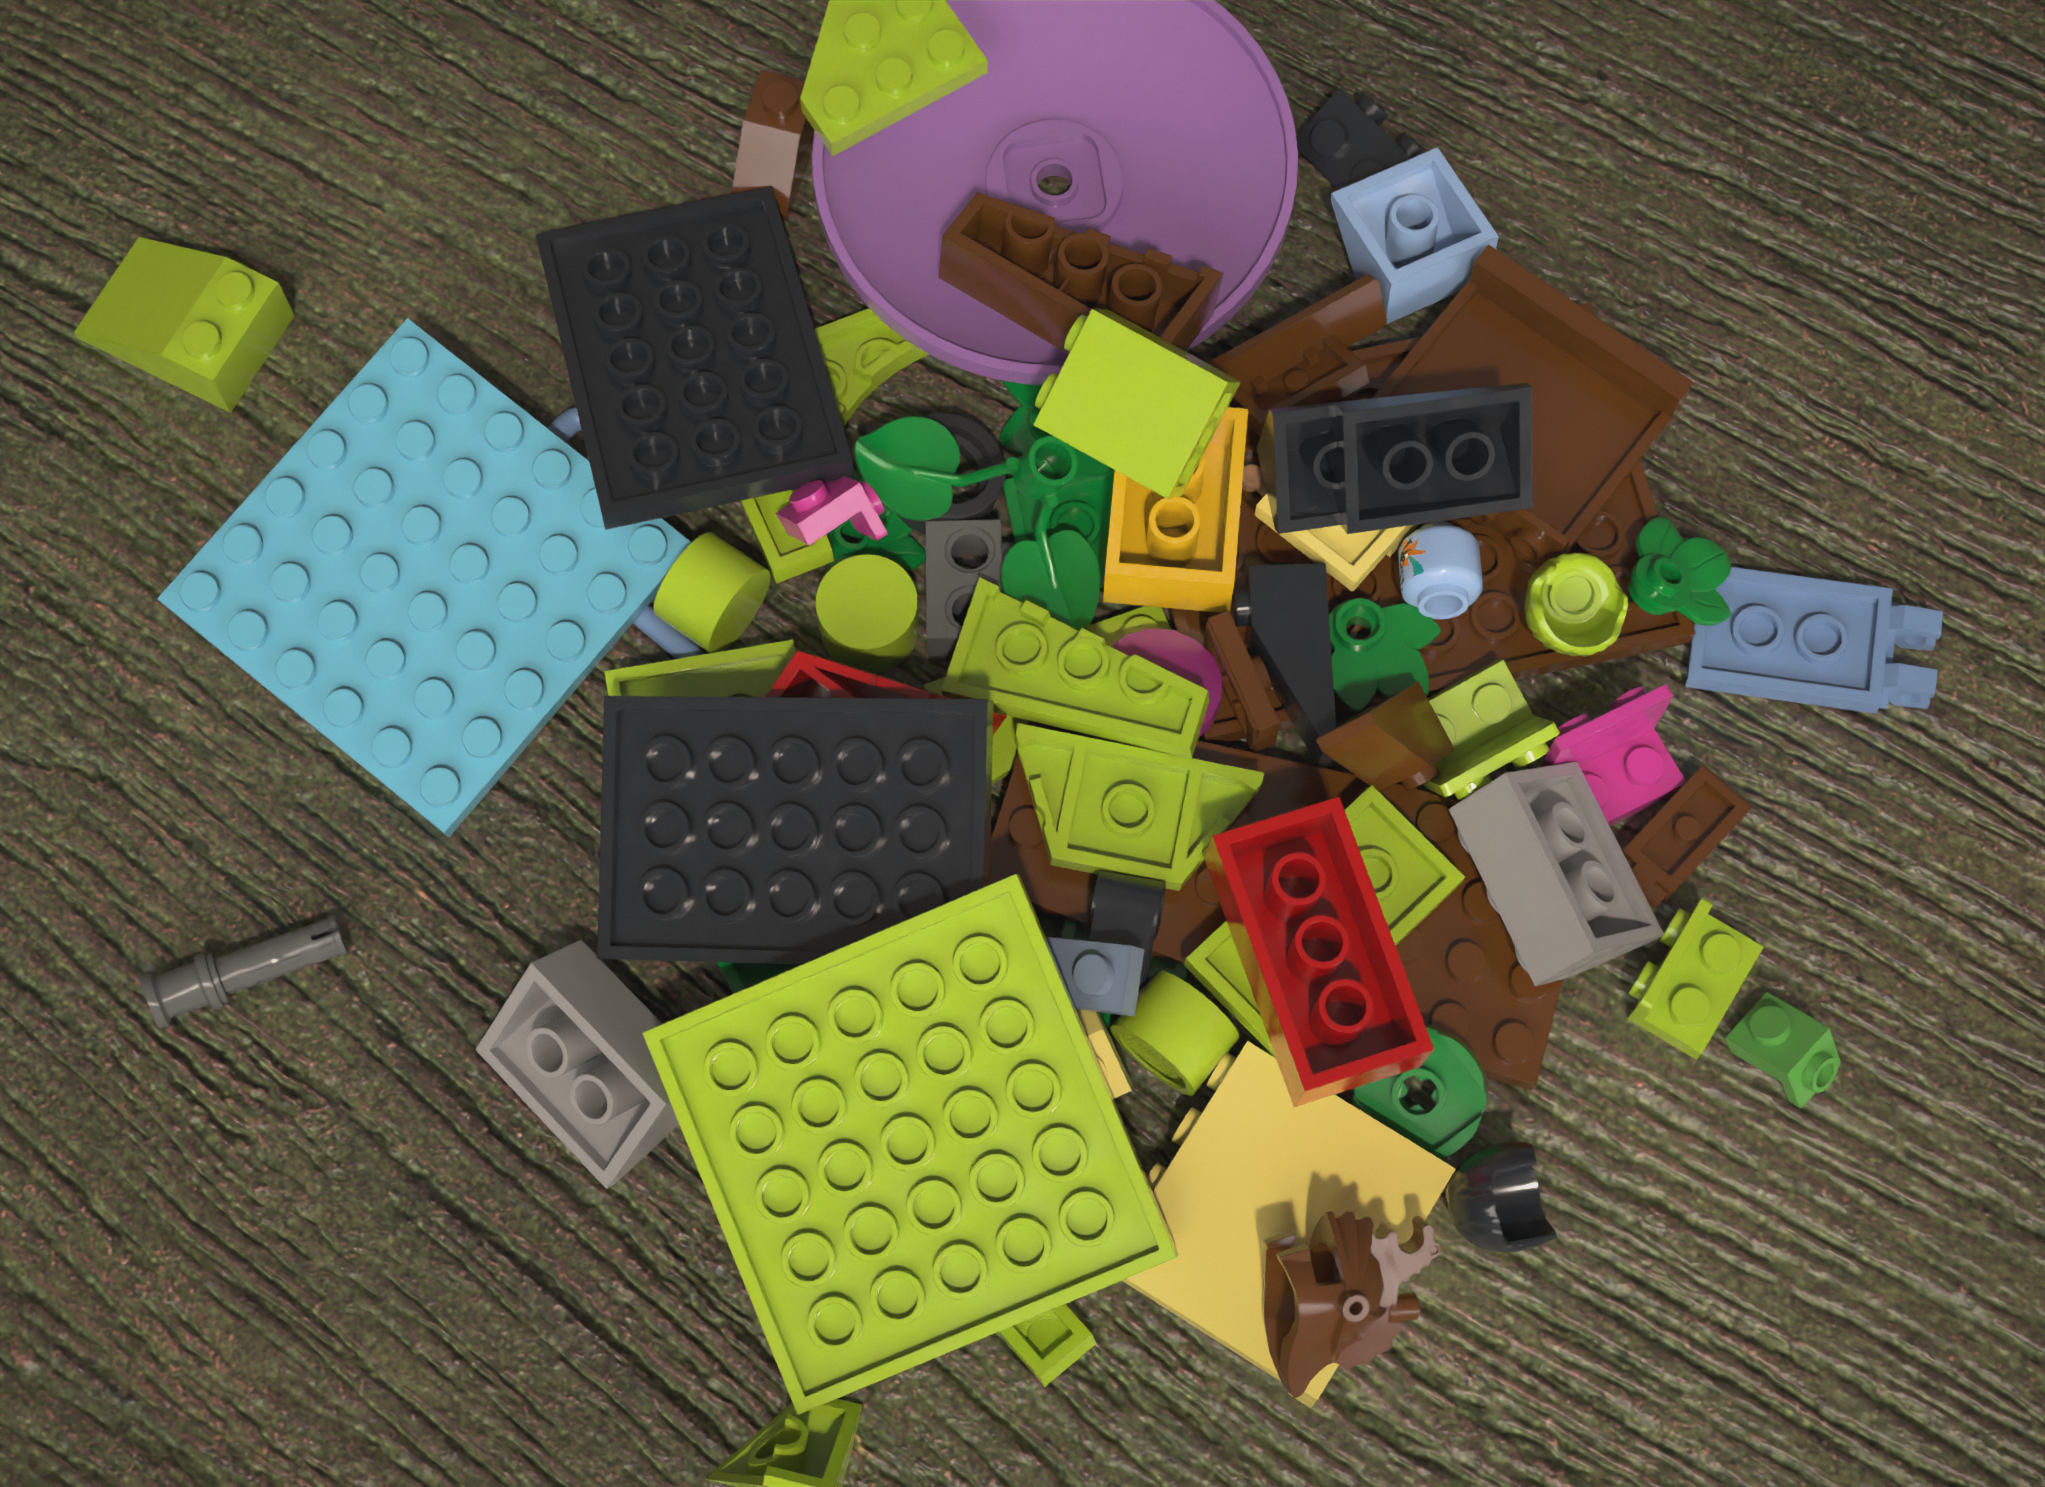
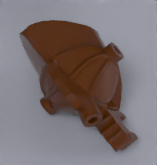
[1262,1211,1441,1398]

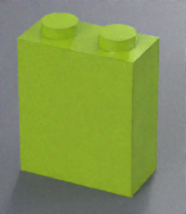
[1033,309,1241,499]

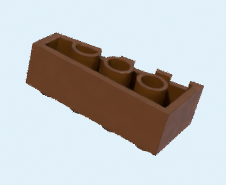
[939,192,1224,354]

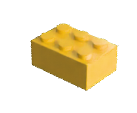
[1103,407,1248,613]

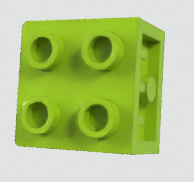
[1422,659,1560,800]

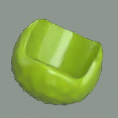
[1524,553,1629,657]

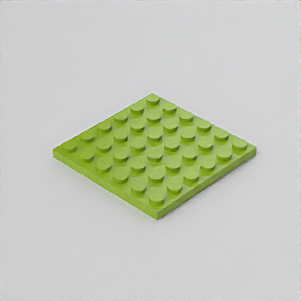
[642,874,1179,1415]

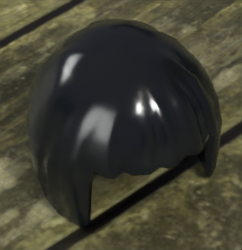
[1446,1142,1557,1253]

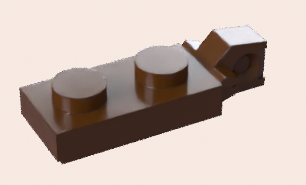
[1622,765,1753,909]

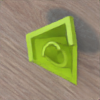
[705,1399,862,1487]

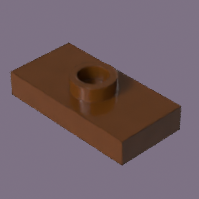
[1203,610,1280,752]

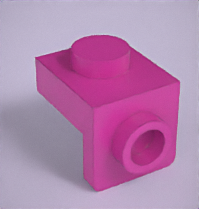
[775,476,888,545]

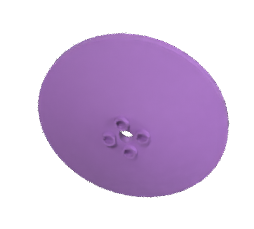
[812,0,1298,385]

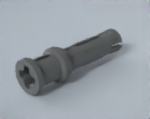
[140,914,348,1029]

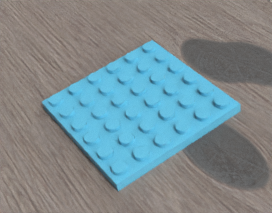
[157,318,692,837]

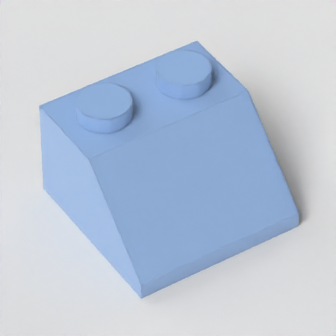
[1331,147,1499,324]

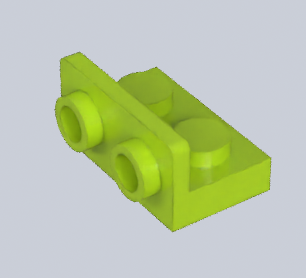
[1628,897,1764,1060]

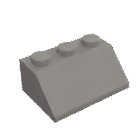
[1449,762,1664,986]
[475,940,679,1189]

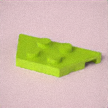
[1015,723,1264,891]

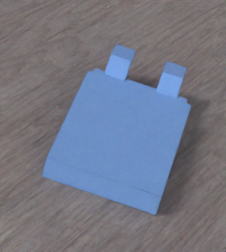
[1685,567,1943,714]

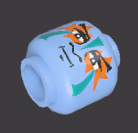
[1398,521,1483,620]

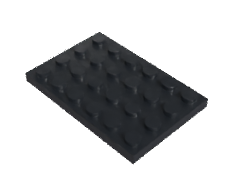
[536,186,854,530]
[597,696,994,965]

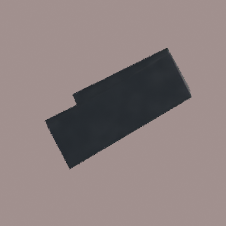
[1257,383,1533,534]

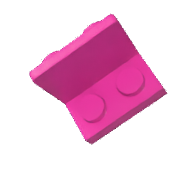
[1541,684,1686,826]

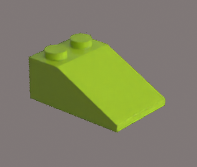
[73,237,295,413]

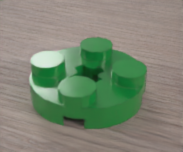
[1353,1024,1489,1159]

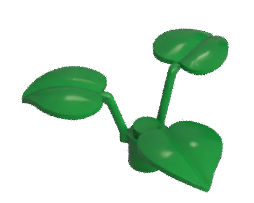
[854,400,1113,631]

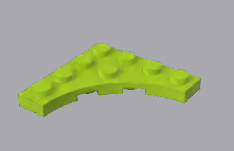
[739,308,930,584]

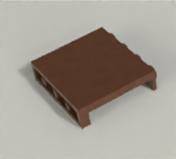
[1361,245,1694,563]

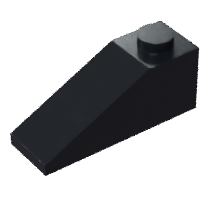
[1234,563,1336,766]

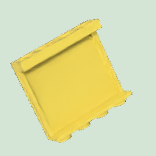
[1122,1041,1455,1409]

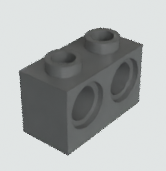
[925,520,1014,661]

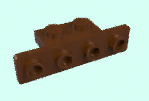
[1208,274,1387,437]

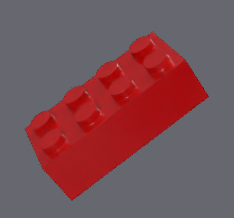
[1204,797,1434,1107]

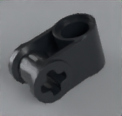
[1089,870,1166,993]

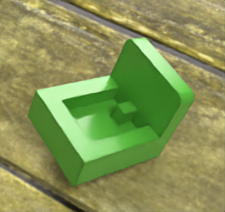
[1725,992,1841,1108]

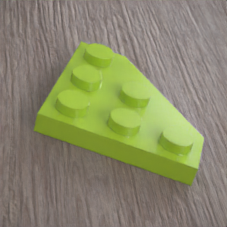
[800,0,988,157]

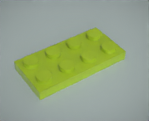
[1183,785,1465,1058]

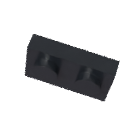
[1296,88,1427,190]

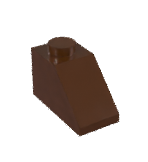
[731,70,814,222]
[1316,681,1455,792]

